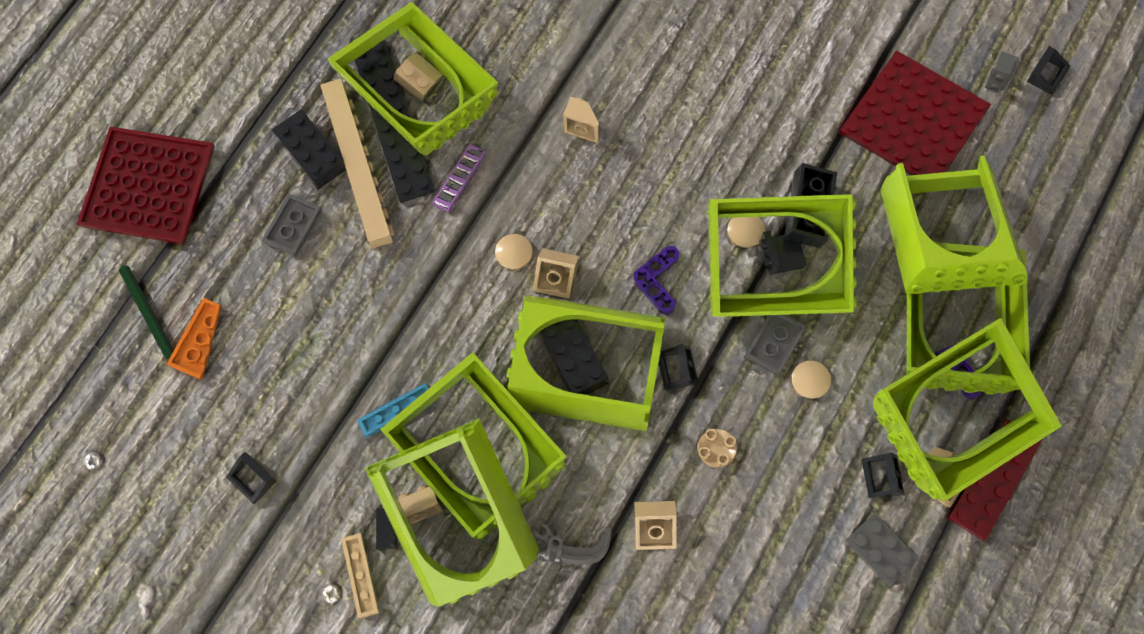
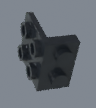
[759,230,806,275]

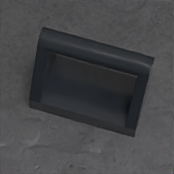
[1026,46,1071,95]
[658,344,699,391]
[226,452,277,504]
[861,453,905,499]

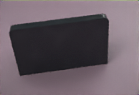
[376,508,398,550]

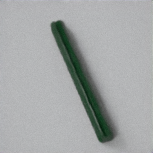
[119,265,174,359]

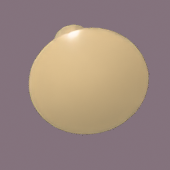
[727,217,765,248]
[495,234,533,271]
[792,361,831,398]
[697,429,737,468]

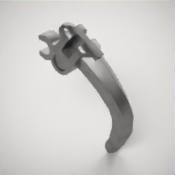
[534,524,612,565]

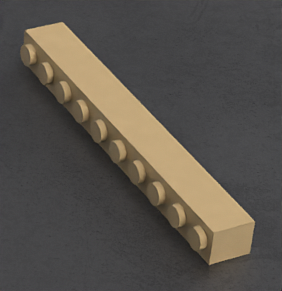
[321,78,395,249]

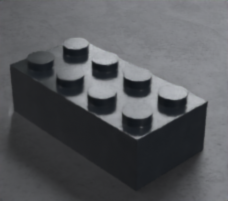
[272,109,346,190]
[784,163,838,248]
[539,319,609,395]

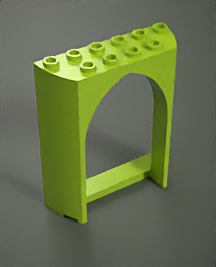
[328,2,498,156]
[881,156,1028,294]
[707,194,857,317]
[906,242,1030,395]
[506,295,666,431]
[873,318,1062,501]
[380,352,567,540]
[365,418,539,607]

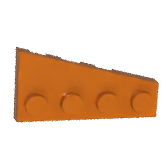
[167,298,222,381]

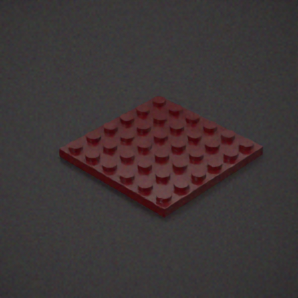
[839,50,991,176]
[77,126,215,245]

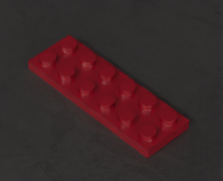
[947,418,1042,541]

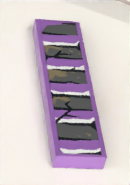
[432,144,486,213]

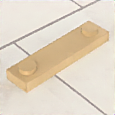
[341,533,380,619]

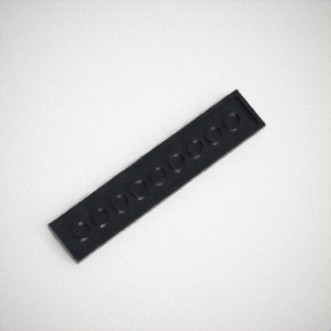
[354,39,435,203]

